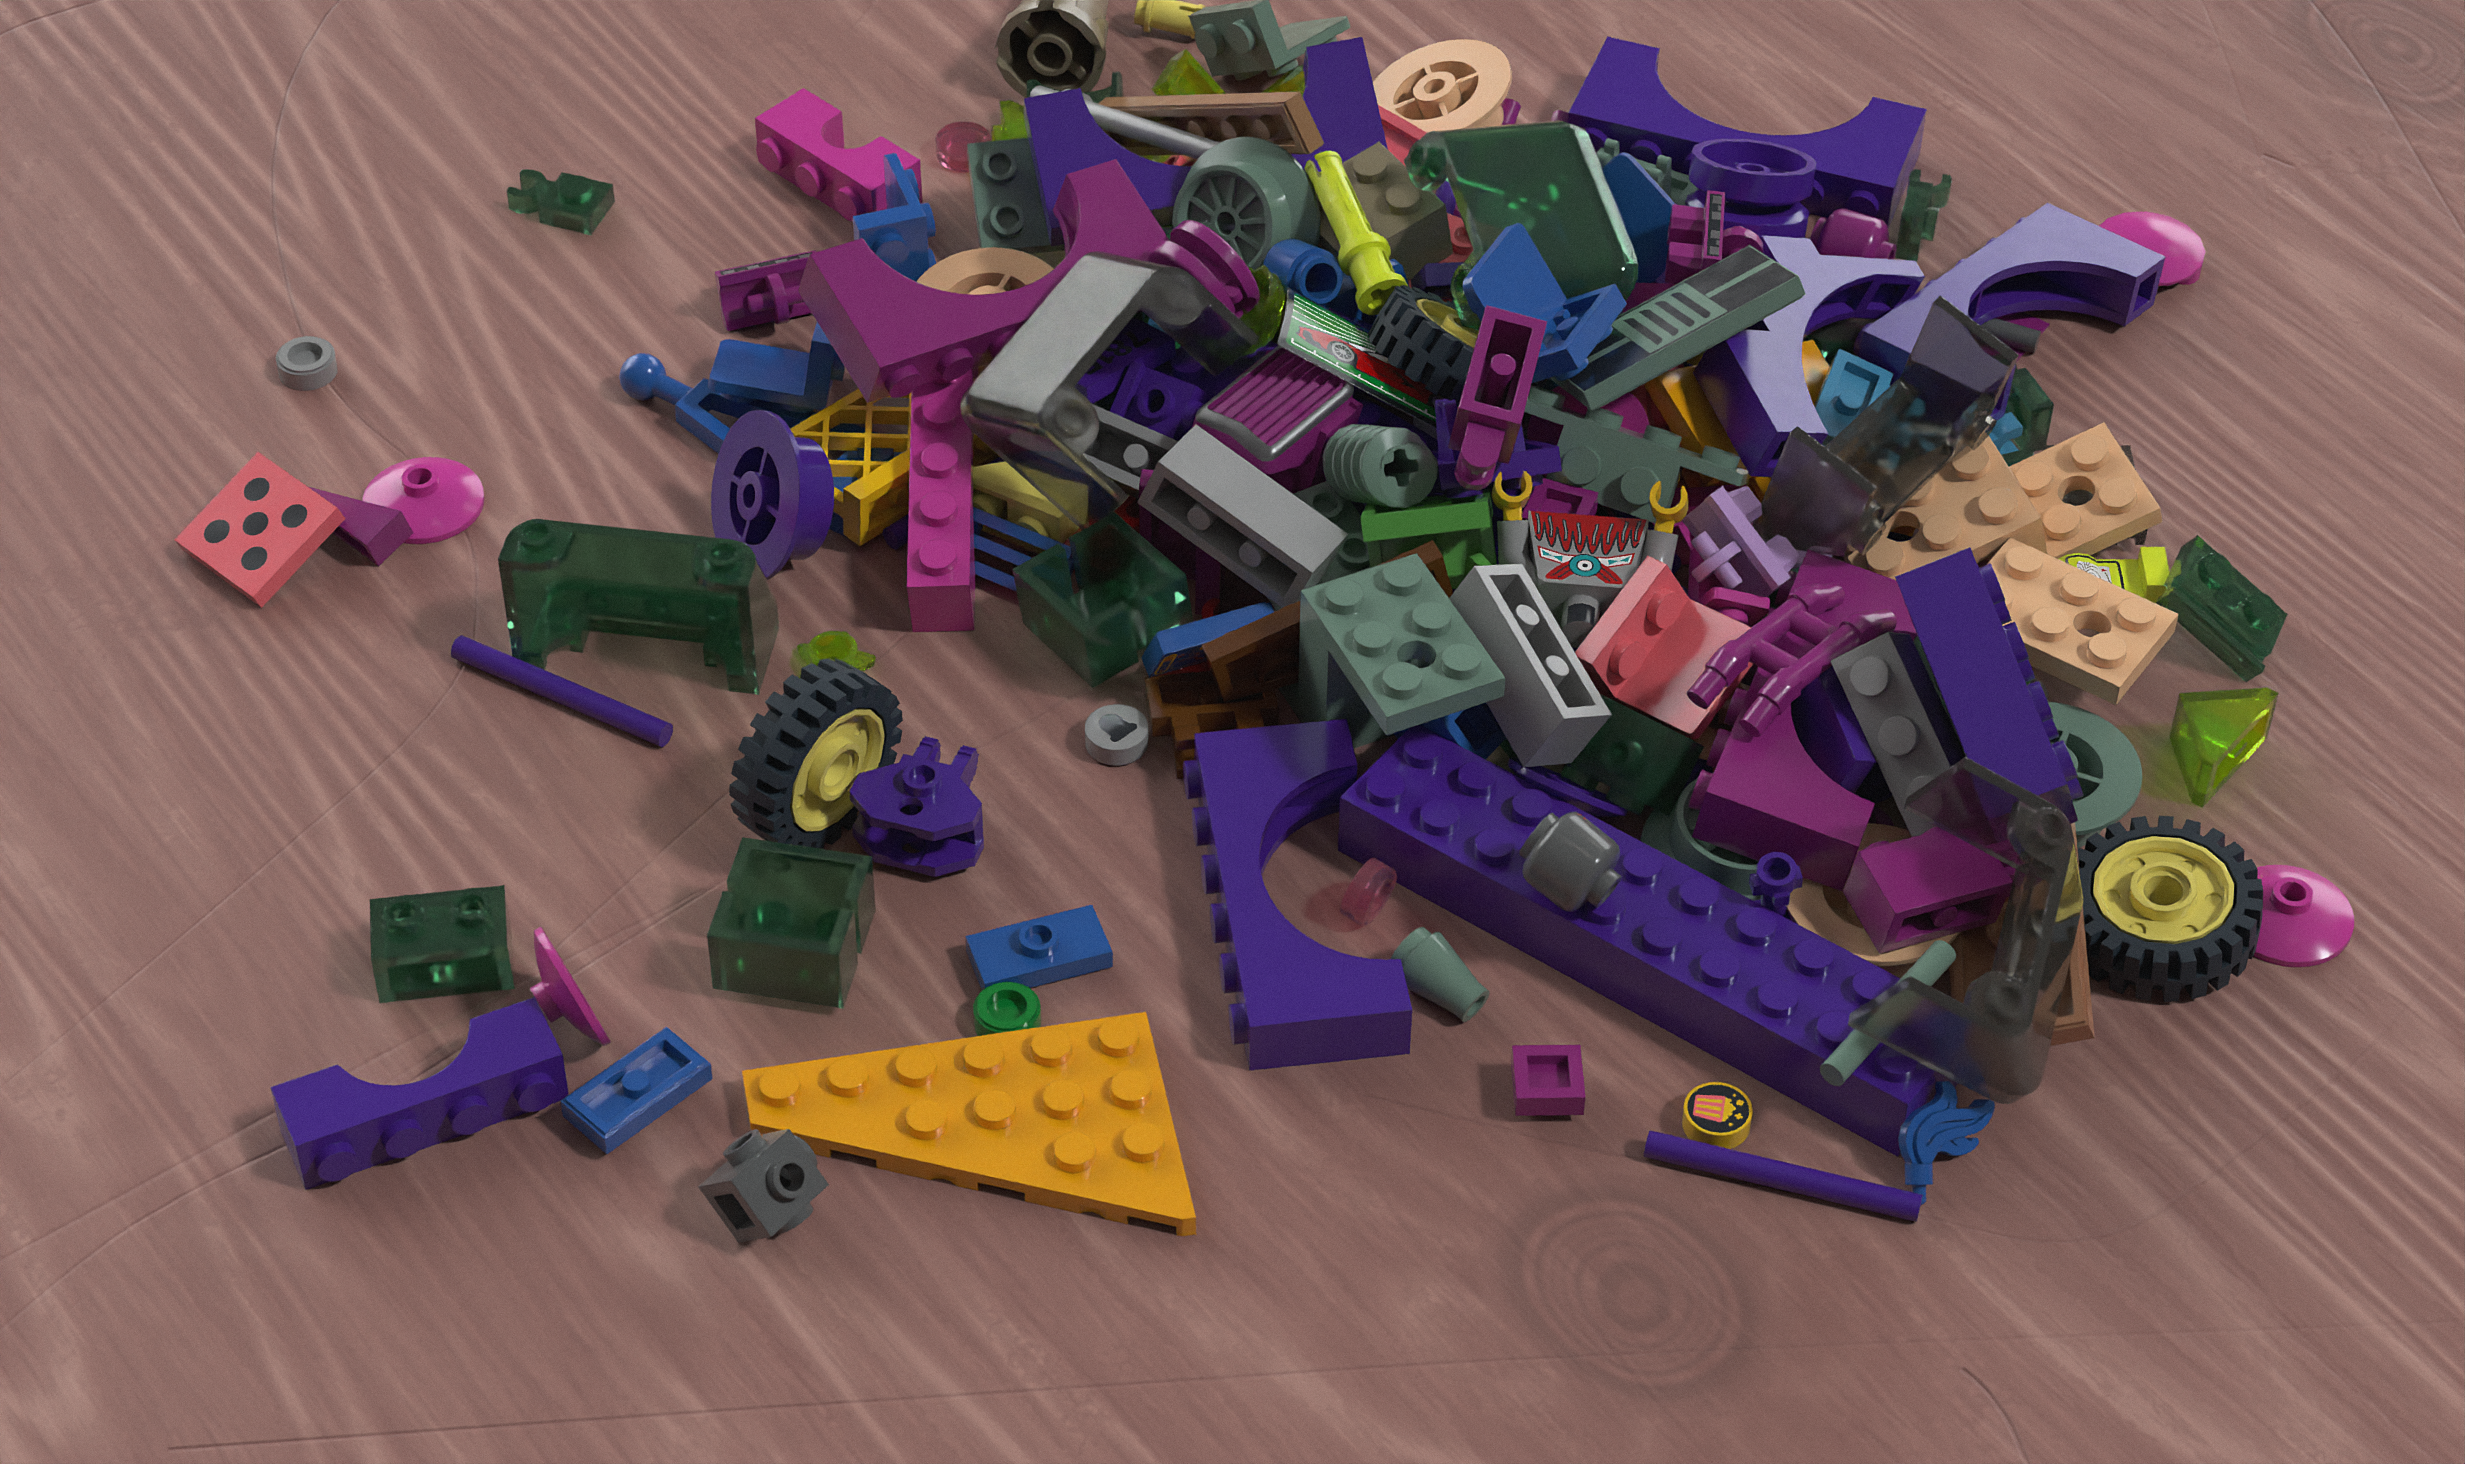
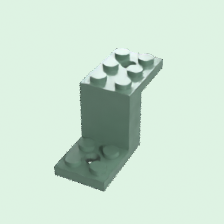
[1273,553,1505,748]

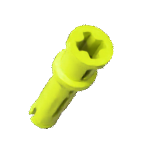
[1304,151,1408,315]

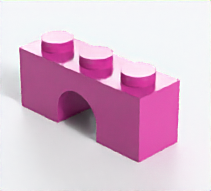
[755,88,923,221]

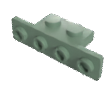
[1524,385,1750,523]

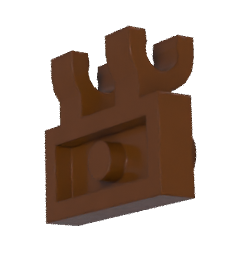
[1144,671,1278,779]

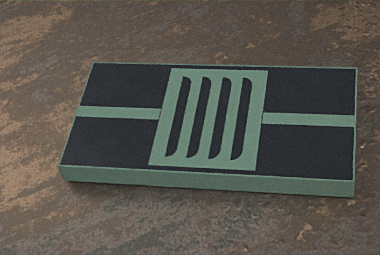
[1550,245,1806,411]

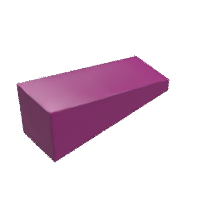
[307,486,414,566]

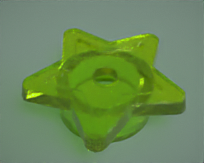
[797,631,876,678]

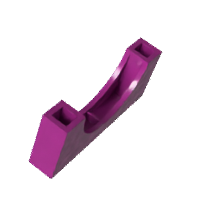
[798,159,1171,403]
[1688,549,1929,892]

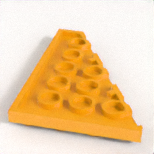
[742,1012,1196,1237]

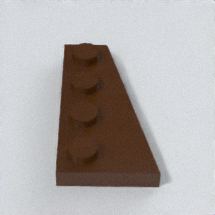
[1202,540,1453,702]

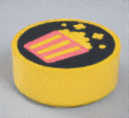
[1682,1082,1753,1149]

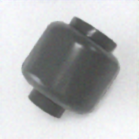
[1519,812,1622,912]

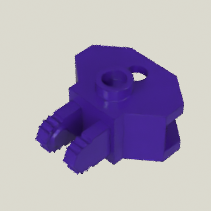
[849,736,984,877]

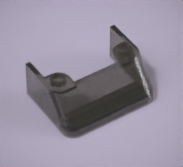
[960,251,1260,533]
[1752,295,2019,557]
[1847,757,2083,1104]

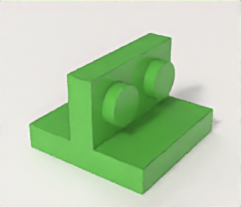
[1361,489,1498,589]

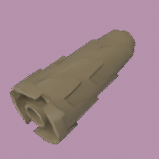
[995,0,1109,98]

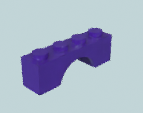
[270,997,569,1190]

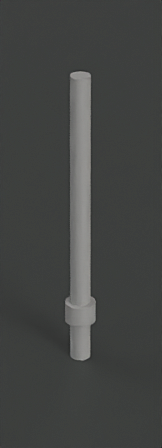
[1030,85,1220,160]

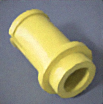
[1134,0,1205,39]

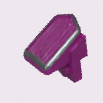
[1192,346,1363,494]

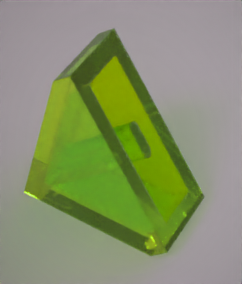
[2169,687,2279,808]

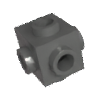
[698,1129,829,1242]

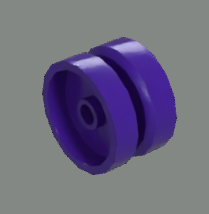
[1685,139,1816,238]

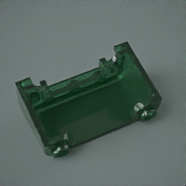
[1404,120,1639,330]
[498,519,779,695]

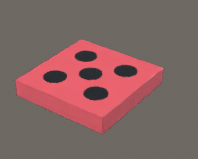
[174,452,346,608]

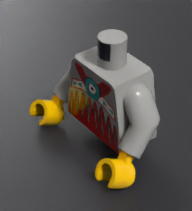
[1491,471,1688,648]

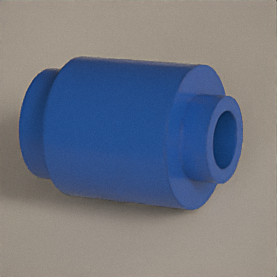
[1263,239,1343,305]

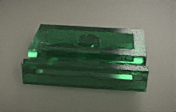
[2156,535,2288,682]

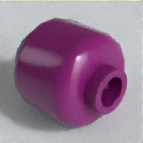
[1810,209,1897,259]

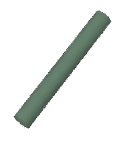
[1820,940,1956,1086]

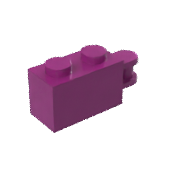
[1448,305,1547,490]
[1843,821,2043,954]

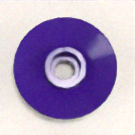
[1507,757,1630,818]

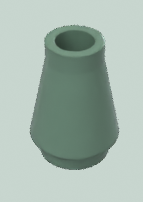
[1391,927,1490,1022]

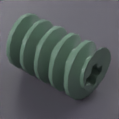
[1323,424,1438,508]

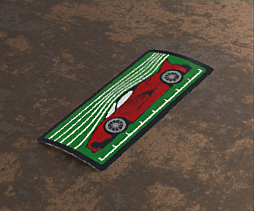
[1277,288,1458,429]

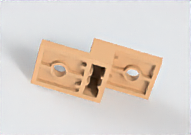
[1819,422,2162,580]
[1926,537,2179,705]

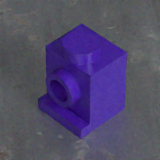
[1110,361,1214,441]

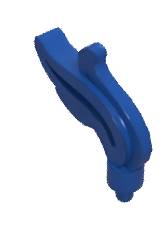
[1898,1081,1995,1205]

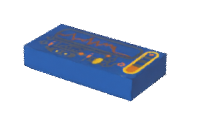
[1141,601,1274,678]

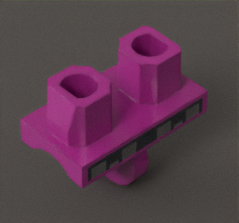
[1664,190,1763,284]
[714,250,816,331]

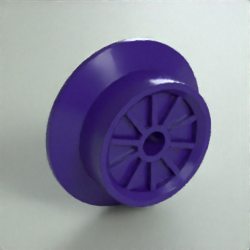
[711,410,834,583]

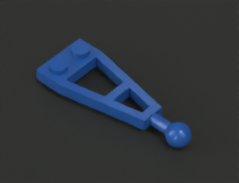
[619,353,902,537]

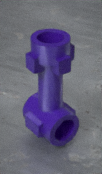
[1749,852,1803,921]

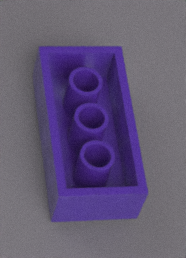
[1895,547,2084,842]

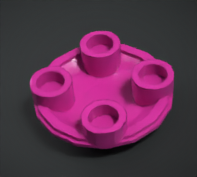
[2099,211,2206,286]

